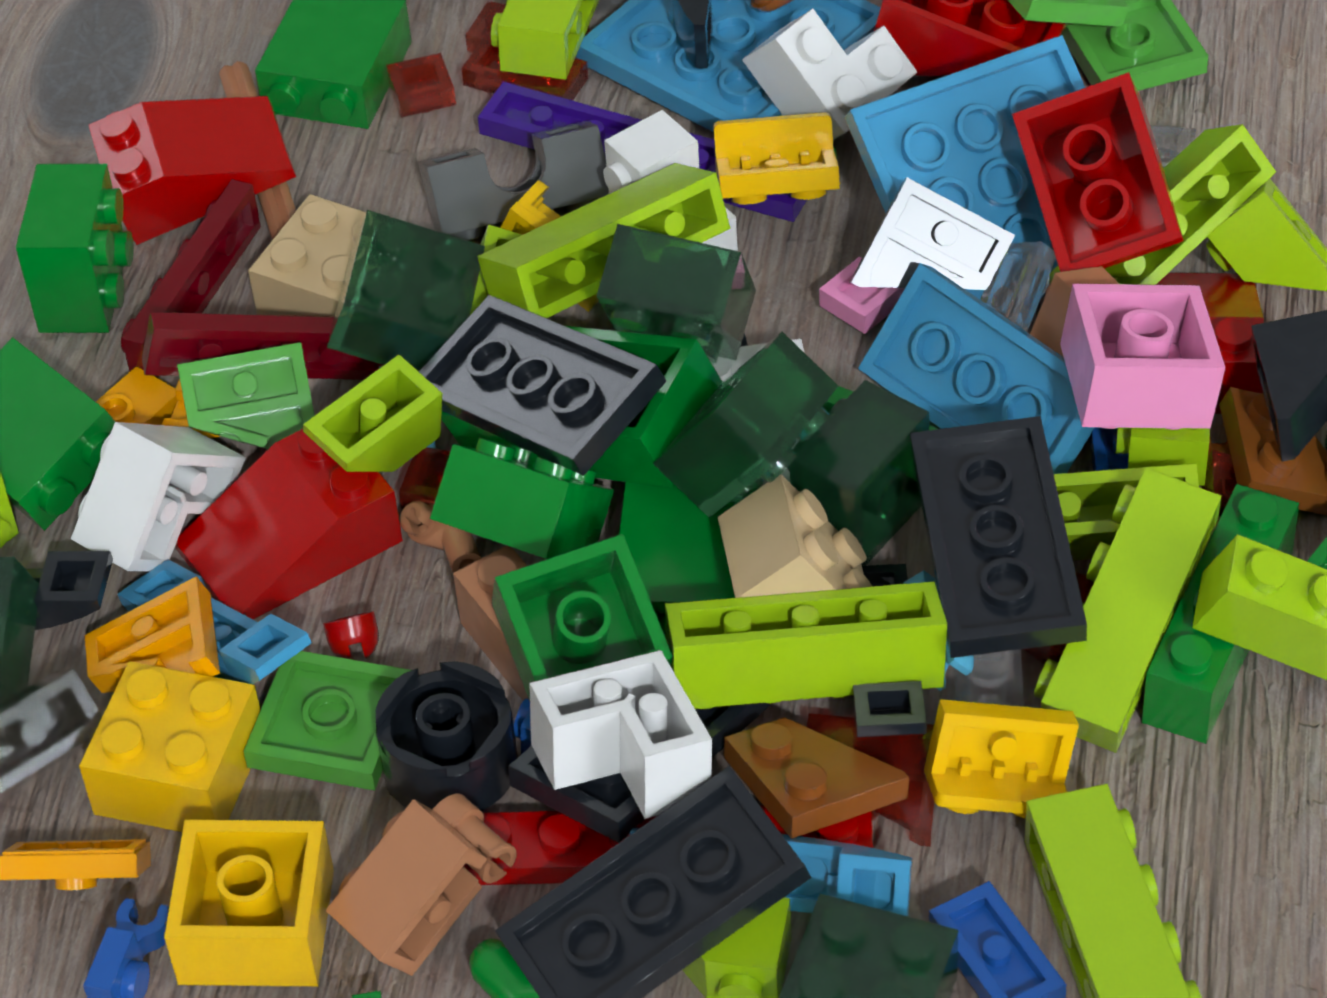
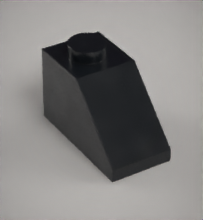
[1251,310,1327,462]

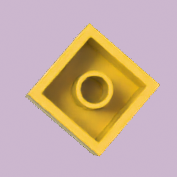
[79,661,260,832]
[164,820,334,987]

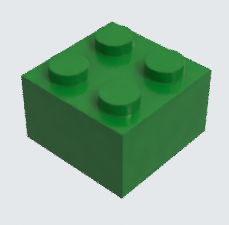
[16,164,134,333]
[430,437,614,559]
[492,534,673,701]

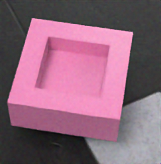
[819,257,905,334]

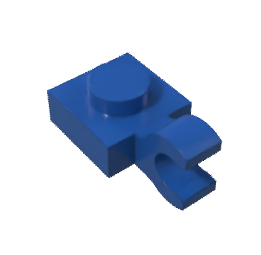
[83,898,169,998]

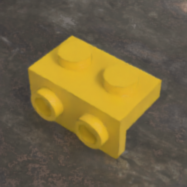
[713,112,840,204]
[924,699,1079,819]

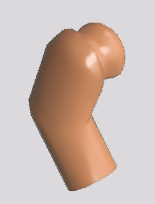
[400,501,481,572]

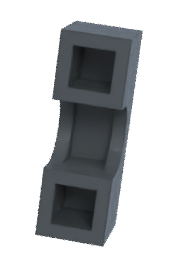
[419,121,609,242]

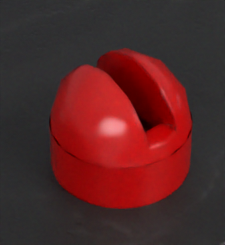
[323,611,379,659]

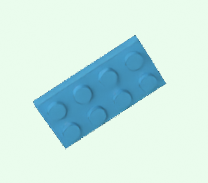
[858,263,1095,474]

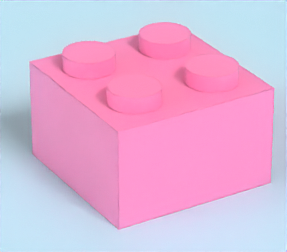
[1060,284,1225,430]

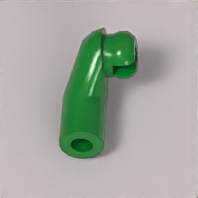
[469,938,540,998]

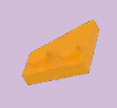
[84,576,220,693]

